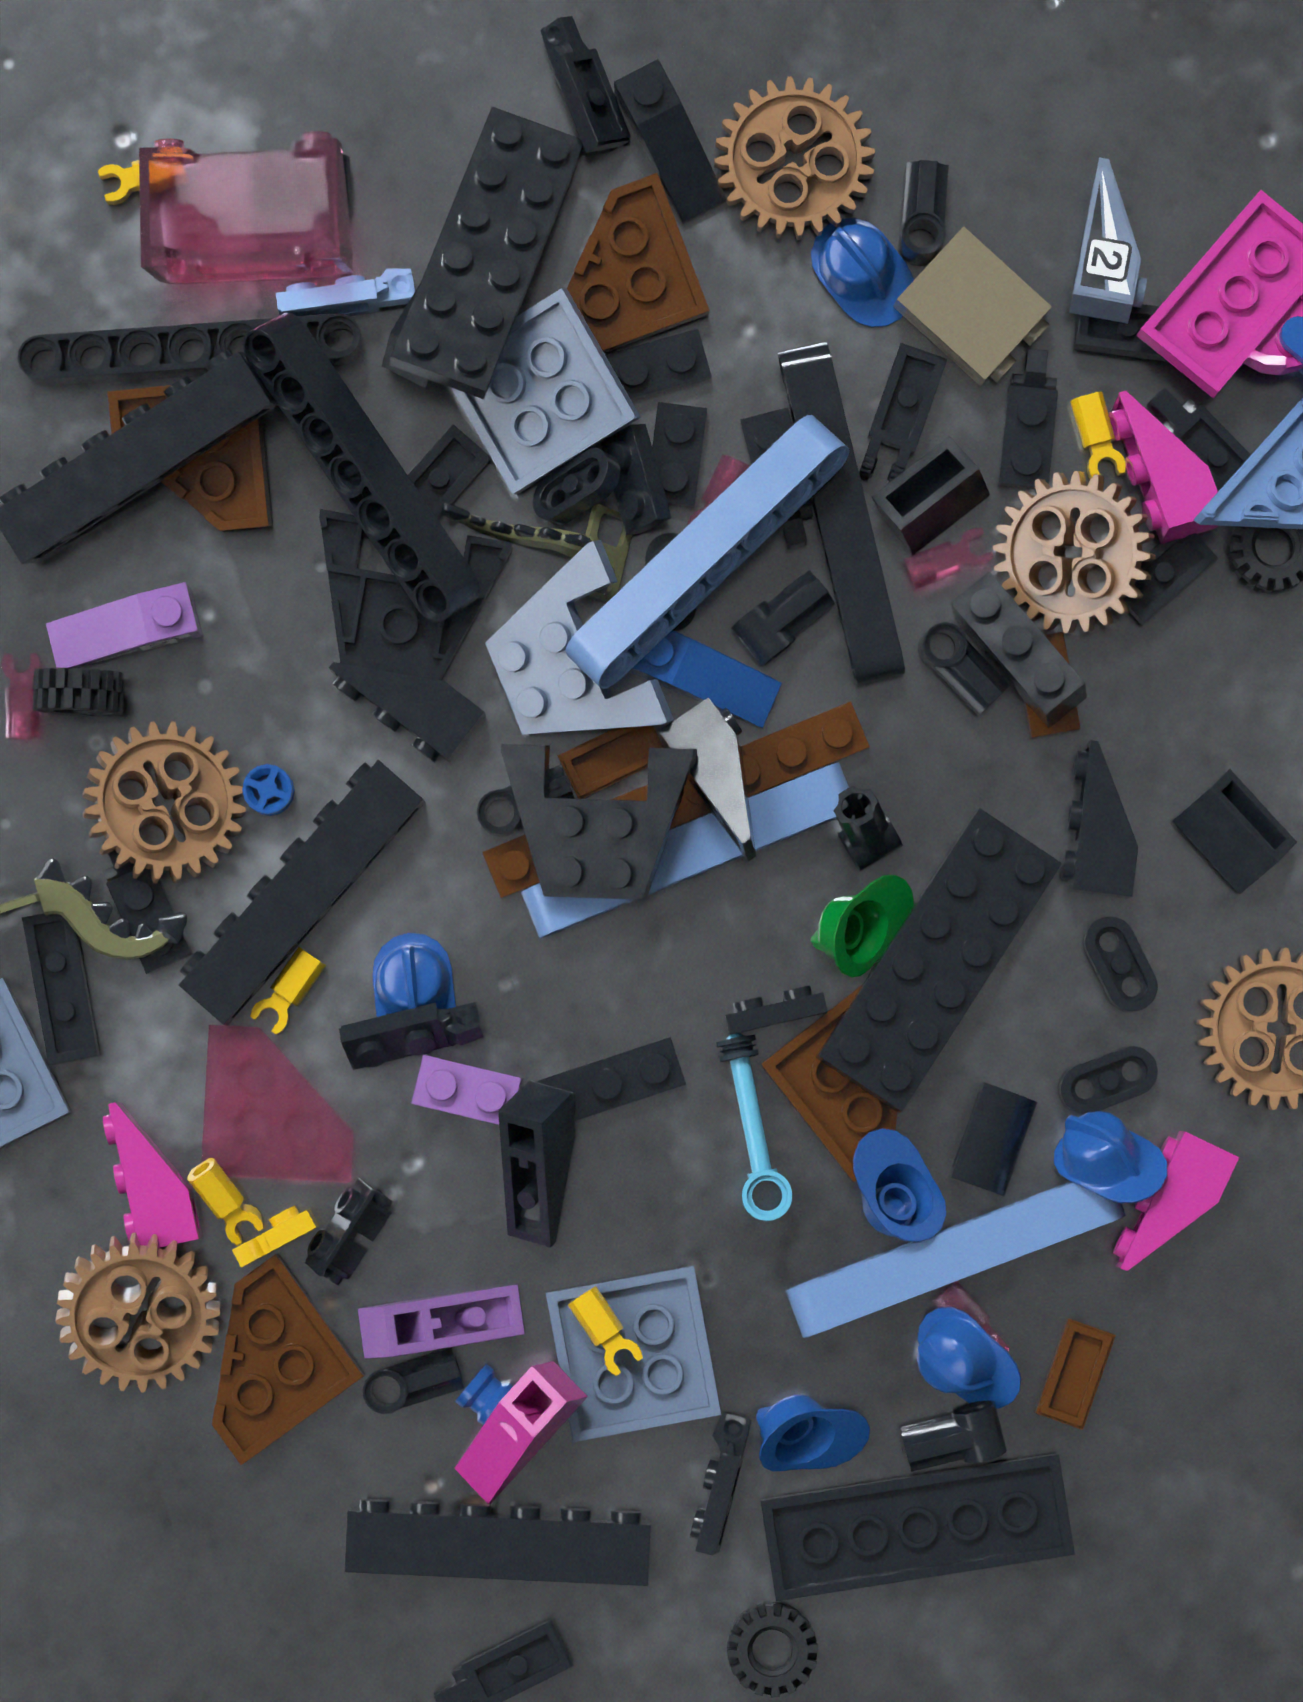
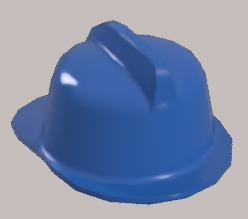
[811,217,914,327]
[372,933,456,1017]
[1054,1111,1167,1203]
[853,1128,946,1242]
[917,1307,1021,1409]
[756,1394,870,1472]

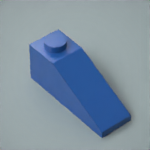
[629,630,782,729]

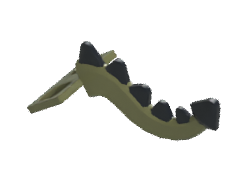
[441,503,632,603]
[0,858,187,960]

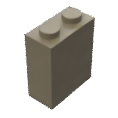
[893,226,1052,386]

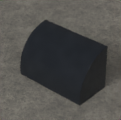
[872,436,990,555]
[1173,769,1297,894]
[948,1082,1037,1197]

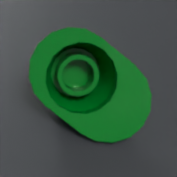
[810,874,914,978]

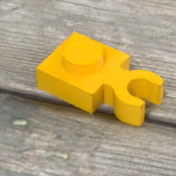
[232,1205,319,1267]

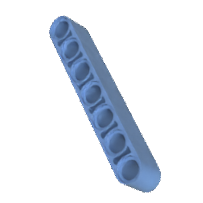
[565,415,849,689]
[521,762,849,939]
[785,1182,1126,1338]

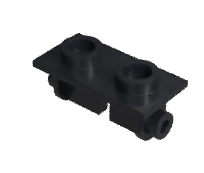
[304,1178,393,1286]

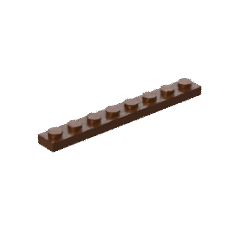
[482,701,870,899]

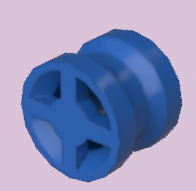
[242,764,295,816]
[454,1363,513,1426]

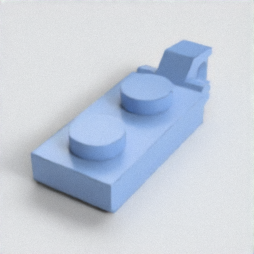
[276,269,415,316]

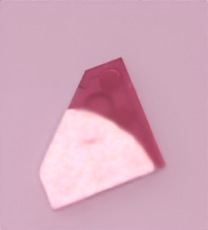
[201,1025,354,1182]

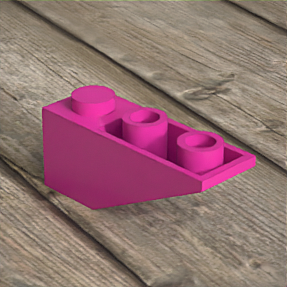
[1109,391,1218,544]
[103,1102,203,1248]
[1113,1131,1239,1271]
[454,1361,588,1504]

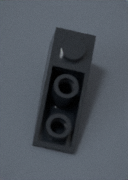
[329,662,486,763]
[1061,740,1138,899]

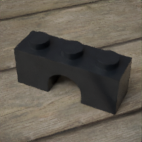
[951,572,1087,729]

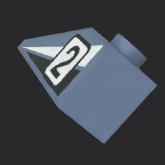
[1069,157,1147,324]

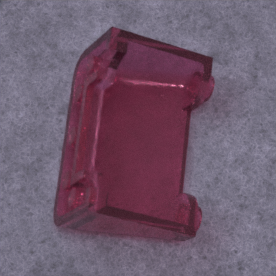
[139,131,353,284]

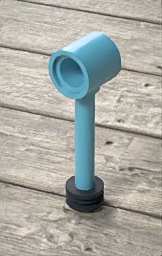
[716,1033,792,1221]

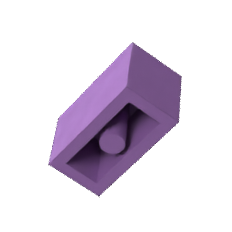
[411,1055,523,1125]

